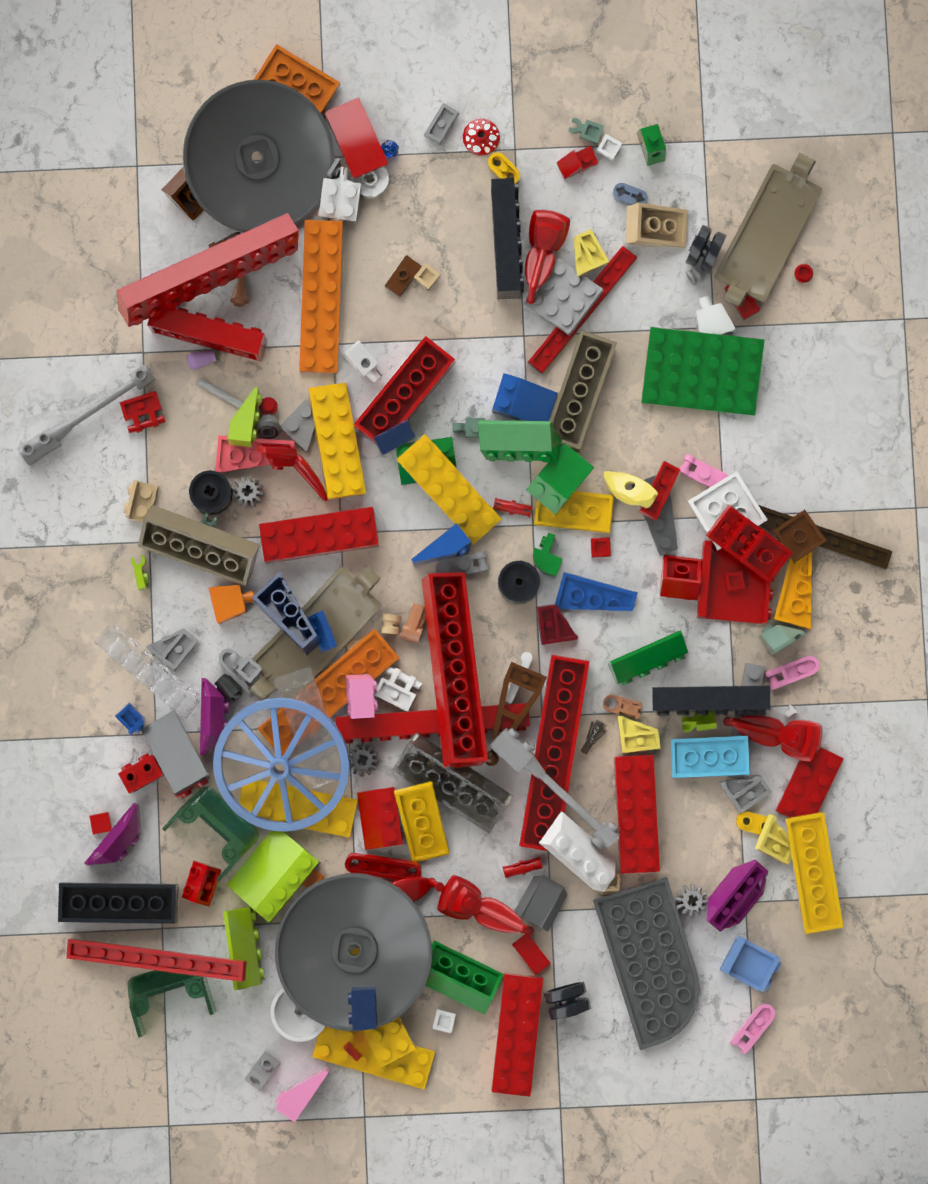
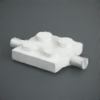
[318,167,362,222]

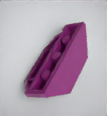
[200,678,229,756]
[84,803,141,866]
[706,860,769,932]

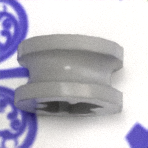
[685,267,703,286]

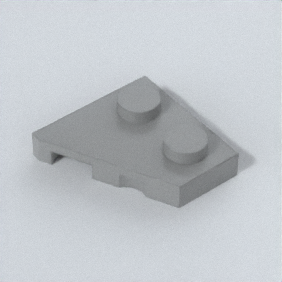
[280,399,315,453]
[146,628,199,671]
[719,775,772,814]

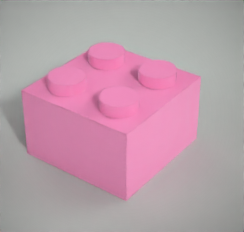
[346,674,378,719]

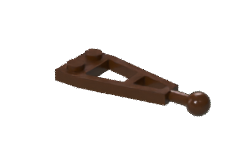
[485,662,547,766]

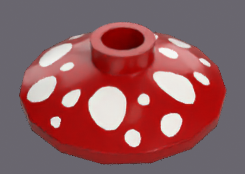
[463,119,500,156]

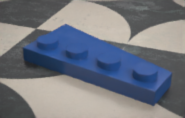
[555,572,638,611]

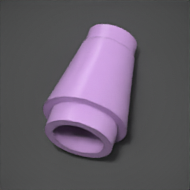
[187,351,216,370]

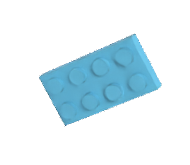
[671,736,750,778]

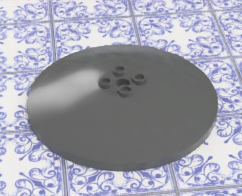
[182,80,335,233]
[275,873,432,1031]

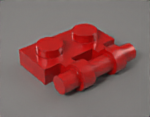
[119,391,166,433]

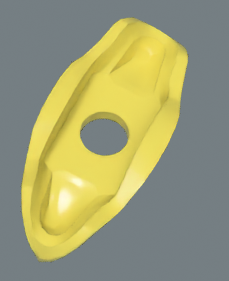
[604,471,658,508]

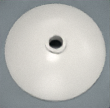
[271,988,325,1042]

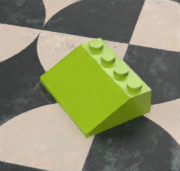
[227,830,320,923]
[223,906,265,991]

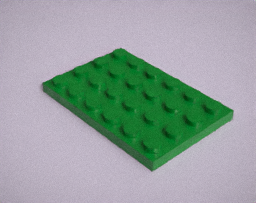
[641,327,765,416]

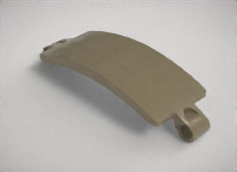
[714,152,822,307]
[248,565,382,701]

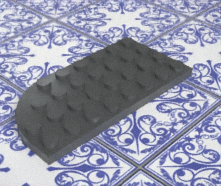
[593,877,699,1050]

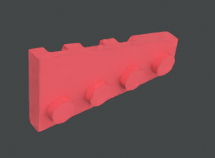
[215,435,295,473]

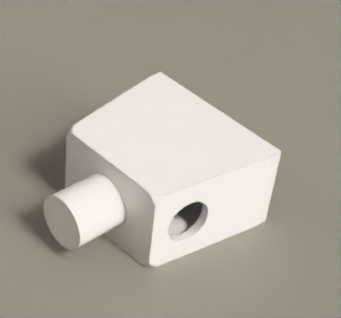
[694,296,736,335]
[342,340,382,383]

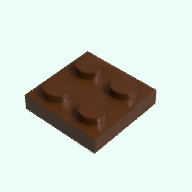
[772,509,827,563]

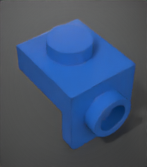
[115,702,145,735]

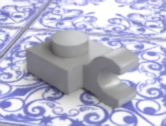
[230,651,263,683]

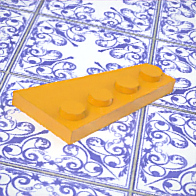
[773,551,812,630]

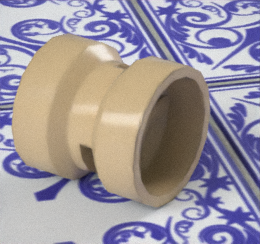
[381,614,401,635]

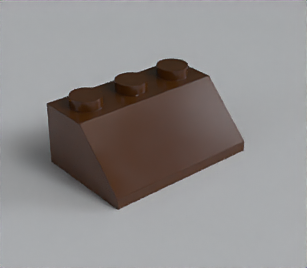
[161,167,203,221]

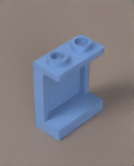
[719,935,781,993]

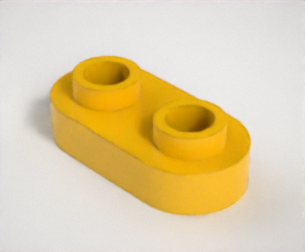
[488,152,520,184]
[736,811,767,835]

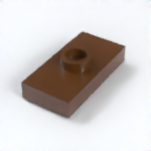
[385,255,422,297]

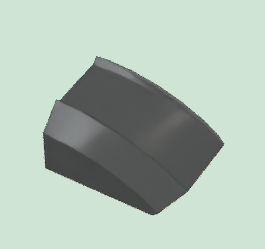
[514,875,567,931]

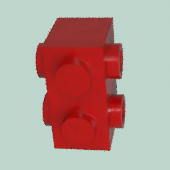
[118,753,165,794]
[181,860,222,907]

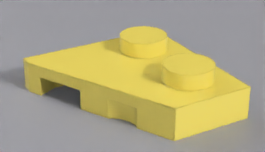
[573,229,609,277]
[617,716,661,753]
[755,814,791,865]

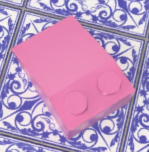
[275,1067,330,1122]

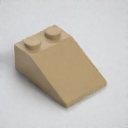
[626,203,687,248]

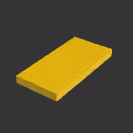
[534,491,614,534]
[394,781,450,862]

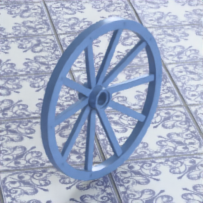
[213,698,350,831]

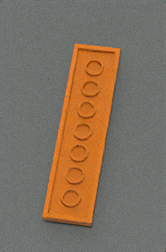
[299,220,343,373]
[257,628,399,756]

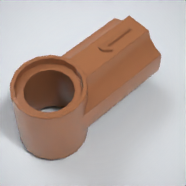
[400,603,426,645]

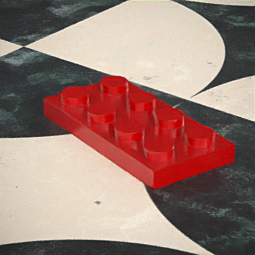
[775,747,844,818]

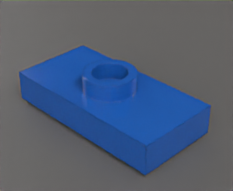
[308,611,337,653]

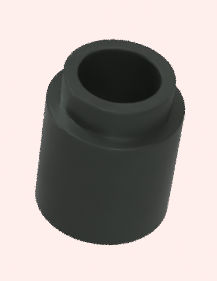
[214,673,243,702]

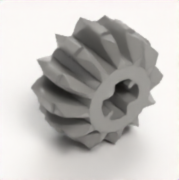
[232,476,265,508]
[675,884,708,917]

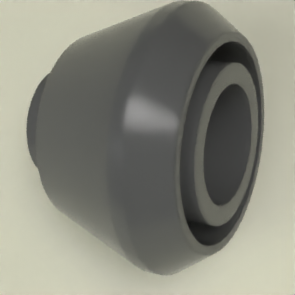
[255,414,281,439]

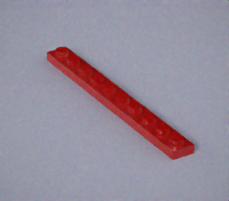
[66,938,247,982]

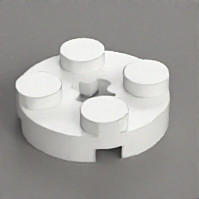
[351,166,389,199]

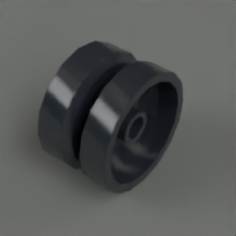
[685,225,727,274]
[189,470,233,515]
[498,560,540,605]
[544,981,592,1020]

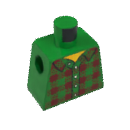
[637,124,666,166]

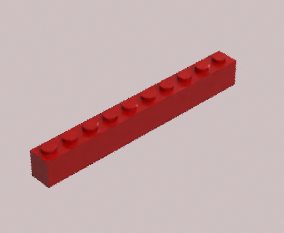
[335,703,530,744]

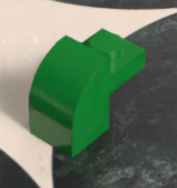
[532,532,563,578]

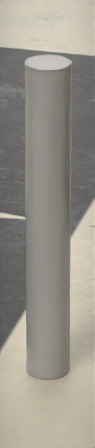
[197,378,244,408]

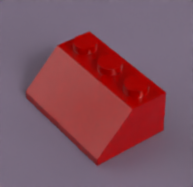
[357,787,403,850]

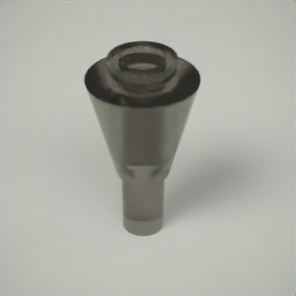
[580,720,608,754]

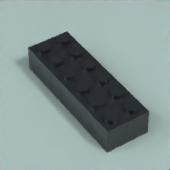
[491,178,524,300]
[652,685,771,716]
[58,882,179,924]

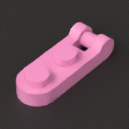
[679,454,728,488]
[765,656,819,690]
[730,1003,775,1055]

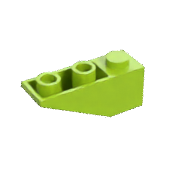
[228,387,262,447]

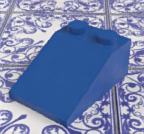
[492,373,558,421]
[411,523,471,566]

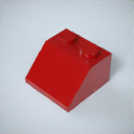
[660,555,702,601]

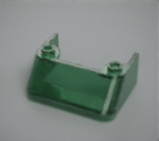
[162,786,260,881]
[127,970,217,1038]

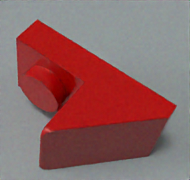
[556,146,599,180]

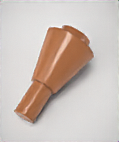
[230,276,249,307]

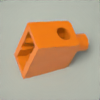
[209,585,255,624]

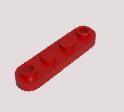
[345,853,422,880]

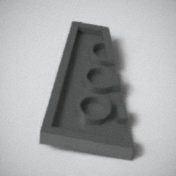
[631,475,678,556]

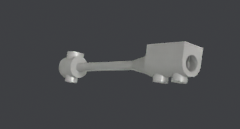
[17,364,155,466]
[490,728,620,850]

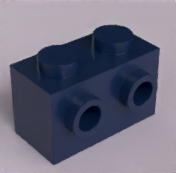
[348,986,378,1030]

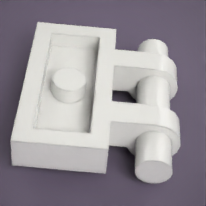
[374,667,422,712]

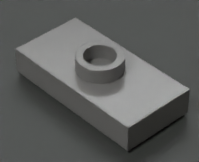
[424,103,459,145]

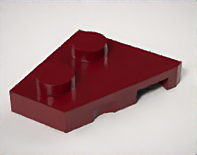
[536,604,578,645]

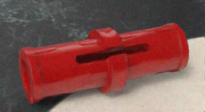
[493,498,532,518]
[502,857,543,879]

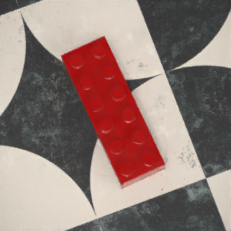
[147,307,267,362]
[354,336,456,445]
[259,507,379,564]
[614,755,660,874]
[491,973,543,1097]

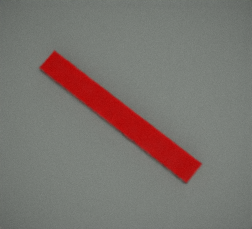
[528,246,637,374]

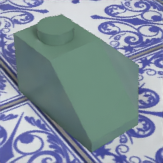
[759,624,805,655]

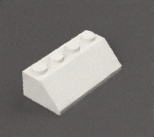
[539,812,616,892]

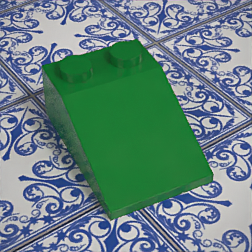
[526,443,595,514]

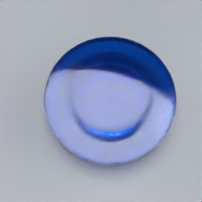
[381,140,399,157]

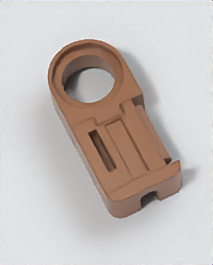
[603,695,642,720]

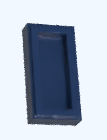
[373,420,416,455]

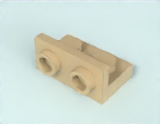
[123,480,159,522]

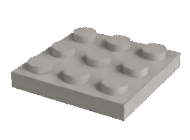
[524,258,604,336]

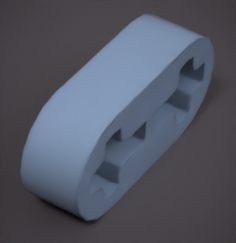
[613,183,648,206]

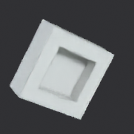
[596,134,622,161]
[432,1009,456,1033]

